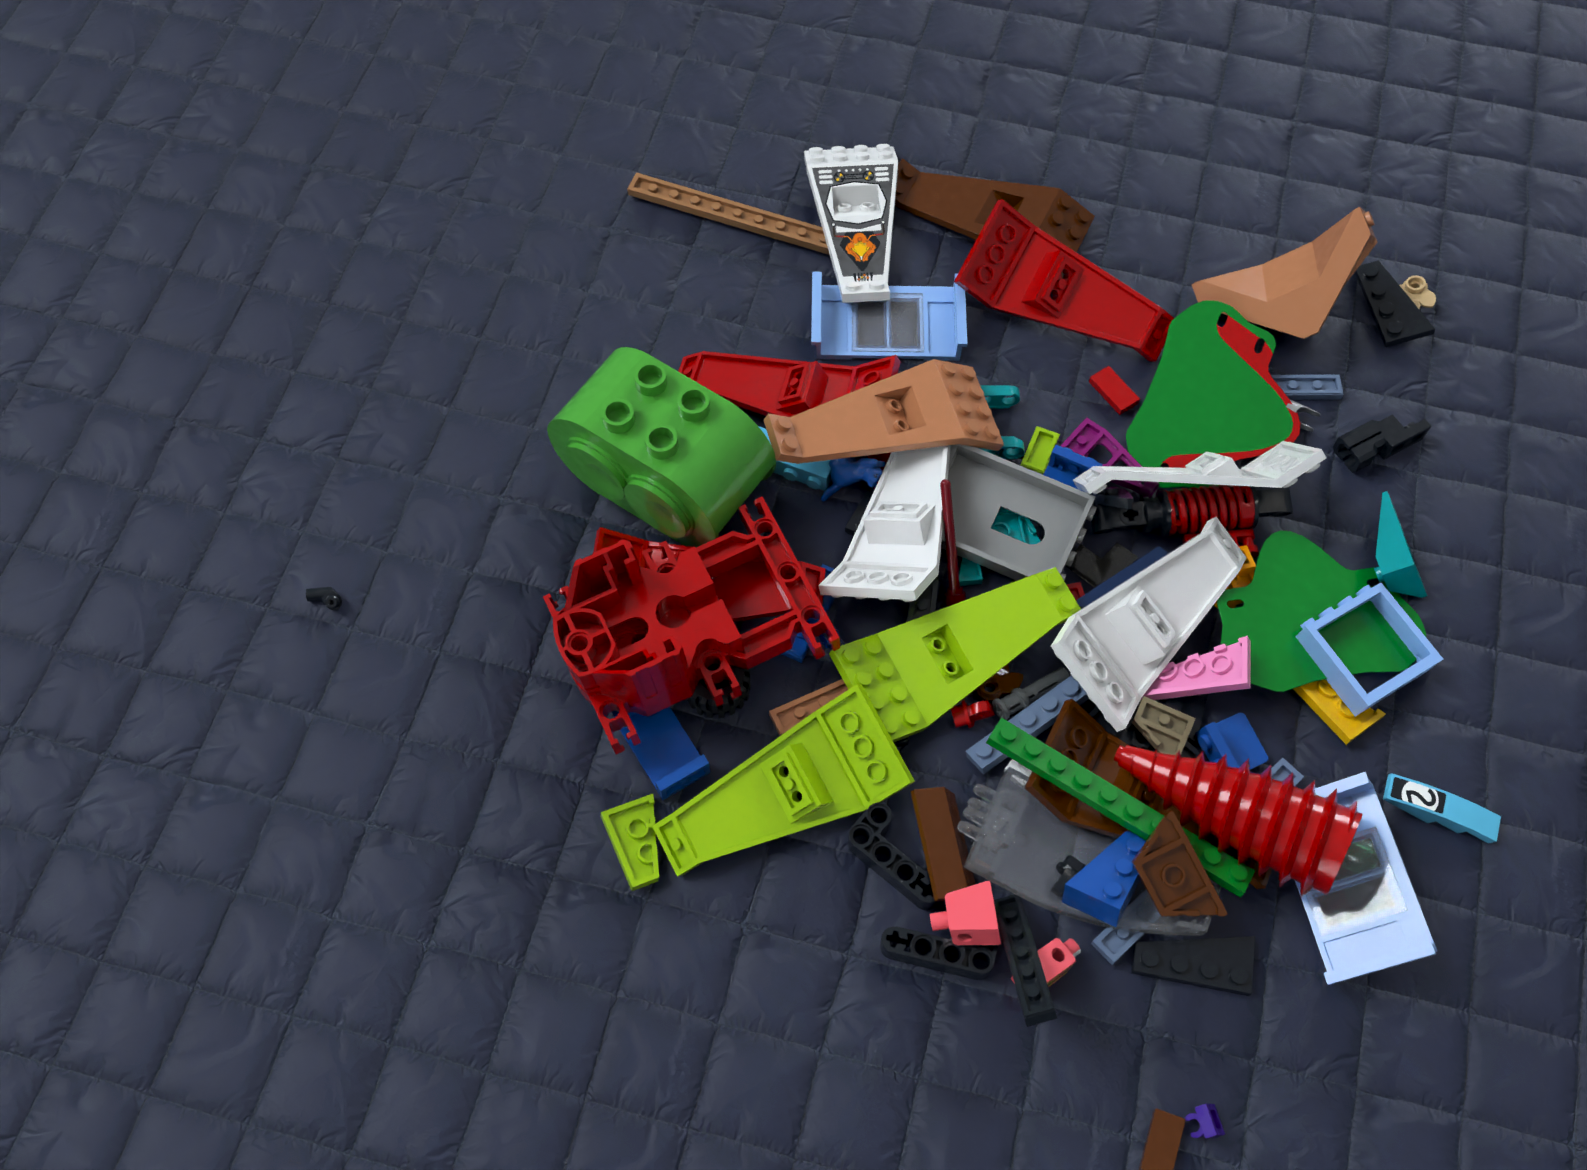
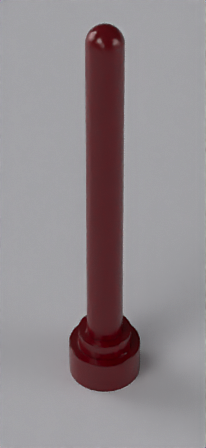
[940,479,966,606]

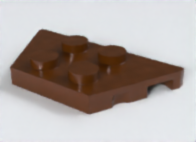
[1131,810,1228,916]

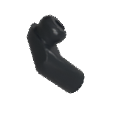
[306,587,342,610]

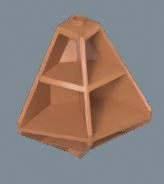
[1191,207,1377,339]

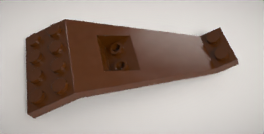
[895,158,1095,278]
[1025,699,1272,889]

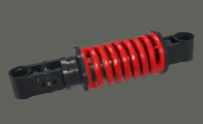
[1091,485,1293,538]

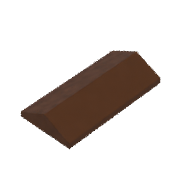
[911,787,975,902]

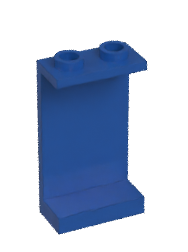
[612,707,711,800]

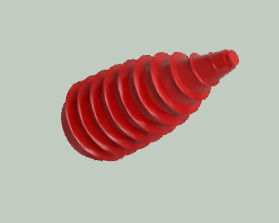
[1114,745,1363,898]

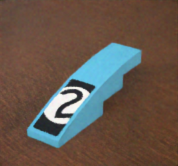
[1383,773,1501,844]

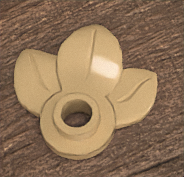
[1400,276,1436,310]

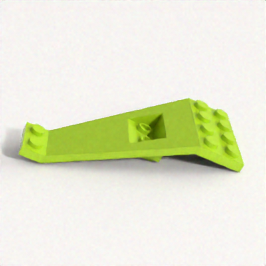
[652,684,915,877]

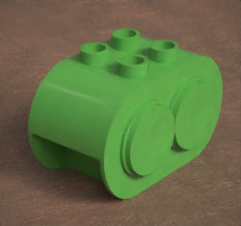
[547,347,776,547]

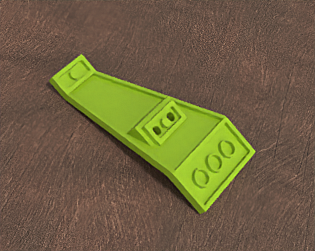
[829,567,1081,742]

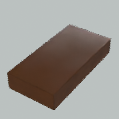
[1139,1108,1186,1170]

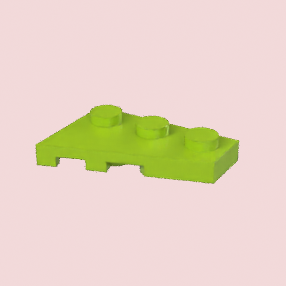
[601,794,659,891]

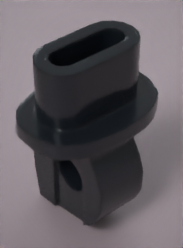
[1050,855,1085,897]

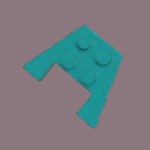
[959,508,1040,586]

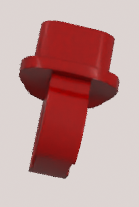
[951,700,995,728]

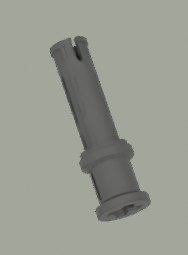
[992,667,1070,720]

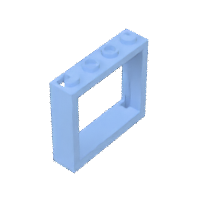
[1295,583,1443,717]

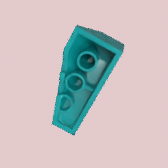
[1374,491,1427,598]

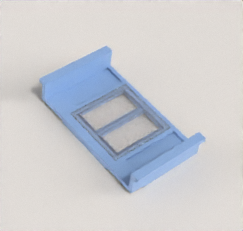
[811,272,967,361]
[1295,772,1438,985]

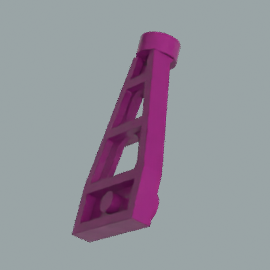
[1060,417,1159,498]

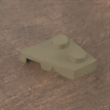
[1132,696,1196,756]

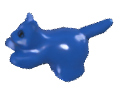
[821,457,886,502]

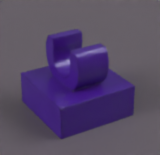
[1185,1104,1225,1139]

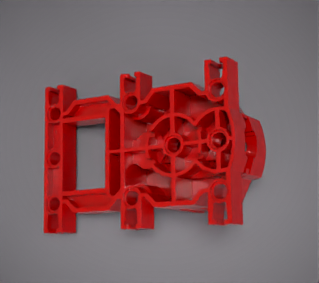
[543,497,840,754]

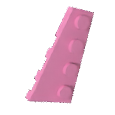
[1141,636,1251,700]

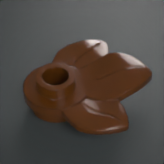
[976,664,1024,702]

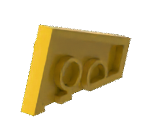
[1293,679,1386,745]

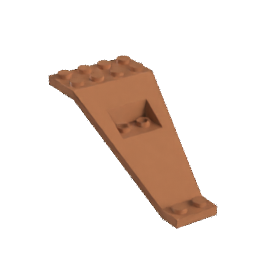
[764,359,1004,464]

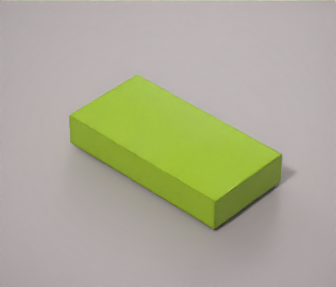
[1020,426,1060,475]

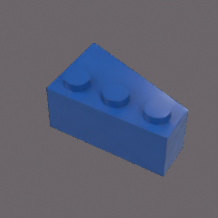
[1062,831,1146,927]

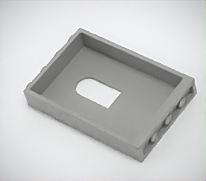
[942,444,1097,581]

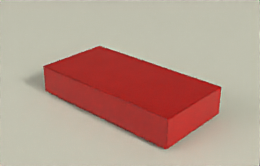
[1089,366,1140,415]

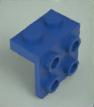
[1043,445,1103,491]
[1195,713,1268,770]

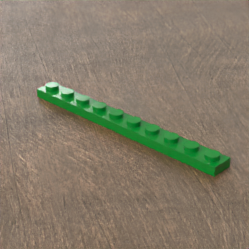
[986,717,1255,897]

